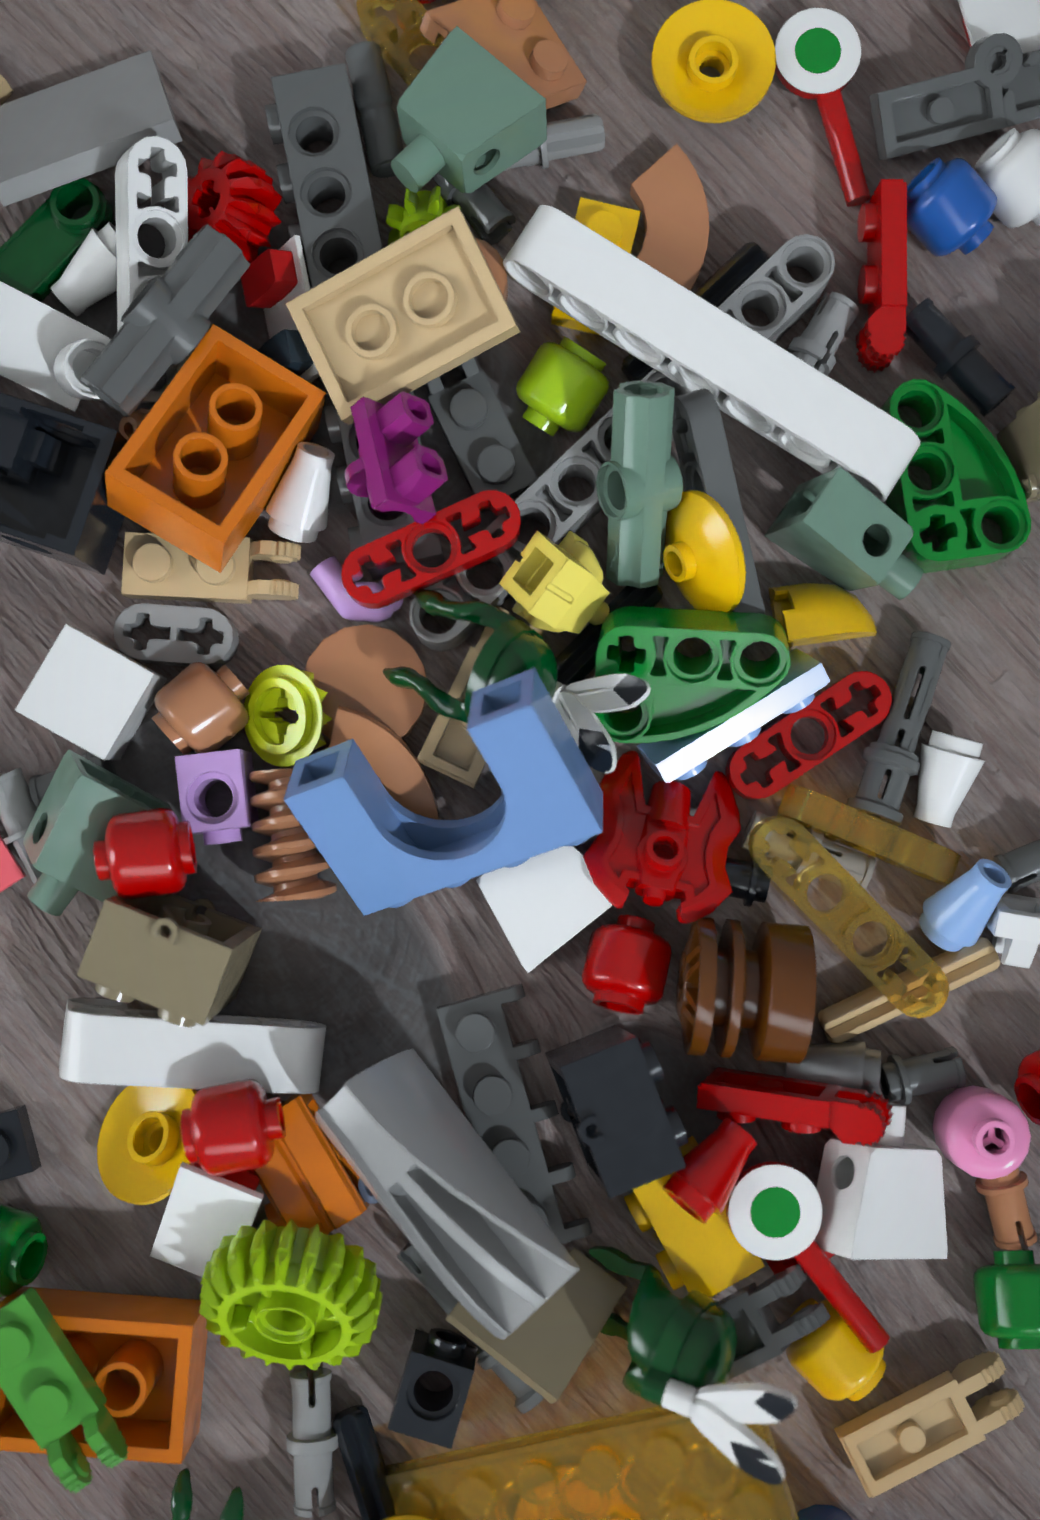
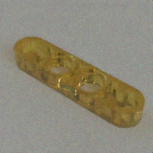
[748,815,949,1018]

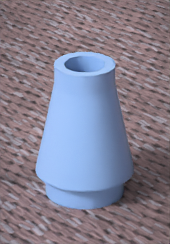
[919,859,1012,952]

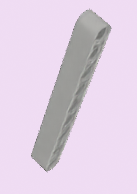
[409,234,835,652]

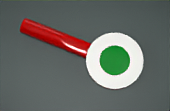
[774,8,871,207]
[726,1161,890,1353]

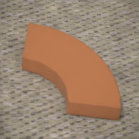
[629,143,709,292]
[329,705,439,820]

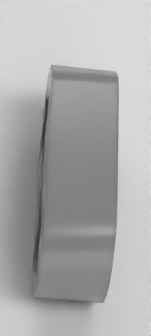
[113,603,239,668]

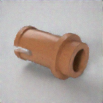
[975,1167,1037,1250]

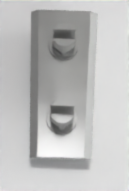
[315,1049,580,1340]

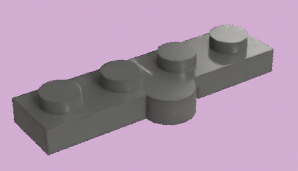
[869,33,1040,160]

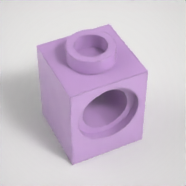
[175,749,259,845]

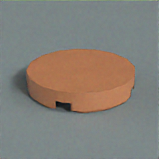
[305,624,427,739]

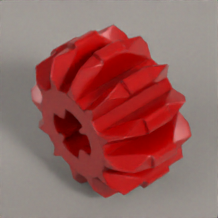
[187,151,282,264]

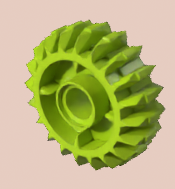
[199,1219,382,1371]

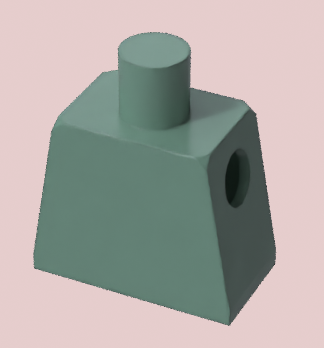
[391,26,547,193]
[764,467,924,600]
[23,749,180,916]

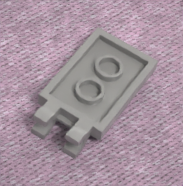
[0,50,182,207]

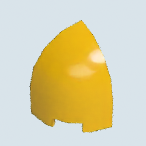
[769,583,877,647]

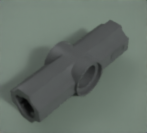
[80,224,250,417]

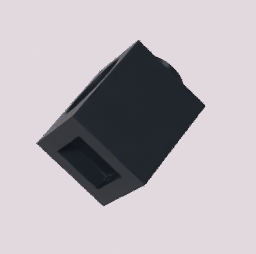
[388,1328,477,1449]

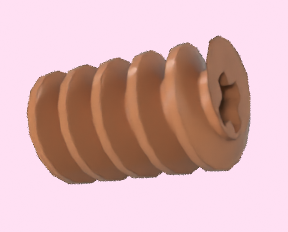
[249,768,337,902]

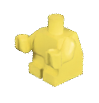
[499,531,610,634]

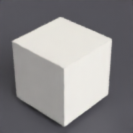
[15,624,167,760]

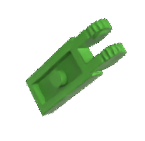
[0,1287,129,1494]

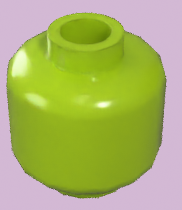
[516,336,609,437]

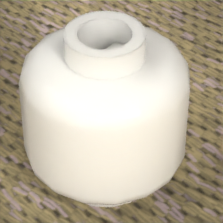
[975,128,1040,228]

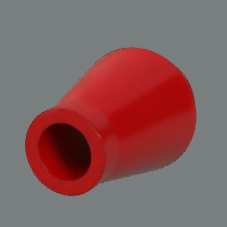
[662,1118,757,1224]

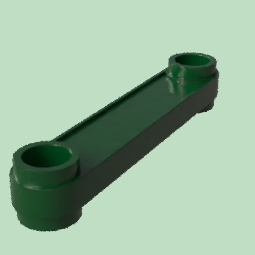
[0,178,114,302]

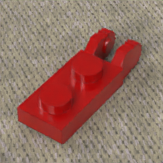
[856,179,907,373]
[697,1067,894,1146]

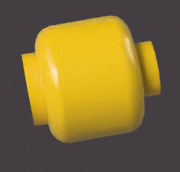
[786,1298,886,1401]

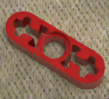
[341,490,521,609]
[725,671,892,800]

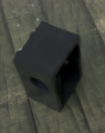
[0,392,127,575]

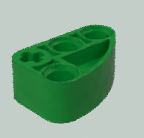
[880,379,1031,573]
[595,606,791,743]

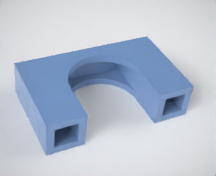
[283,668,603,916]

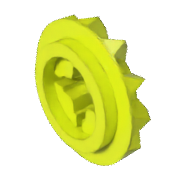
[244,665,332,767]

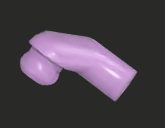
[310,556,403,623]

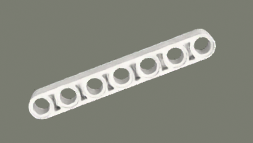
[503,205,921,502]

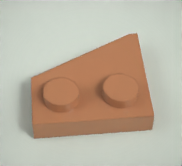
[420,0,587,110]

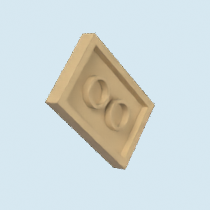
[286,206,521,425]

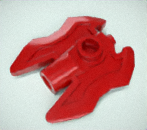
[583,750,741,924]

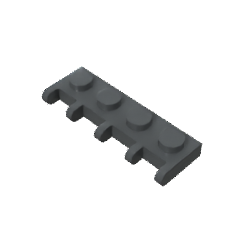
[436,983,592,1244]

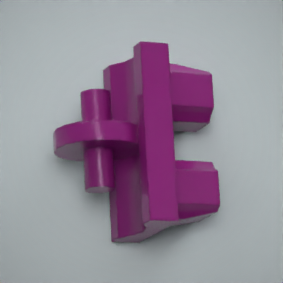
[344,391,448,524]

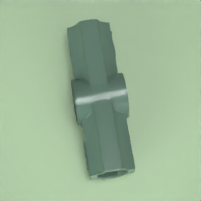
[596,380,683,588]

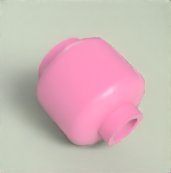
[932,1086,1031,1179]

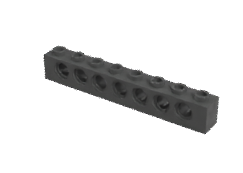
[265,63,445,581]

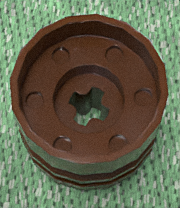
[677,917,817,1064]

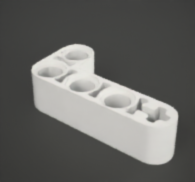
[54,136,189,403]
[59,998,326,1094]

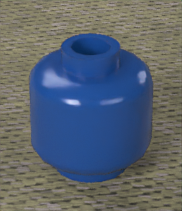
[907,157,997,256]

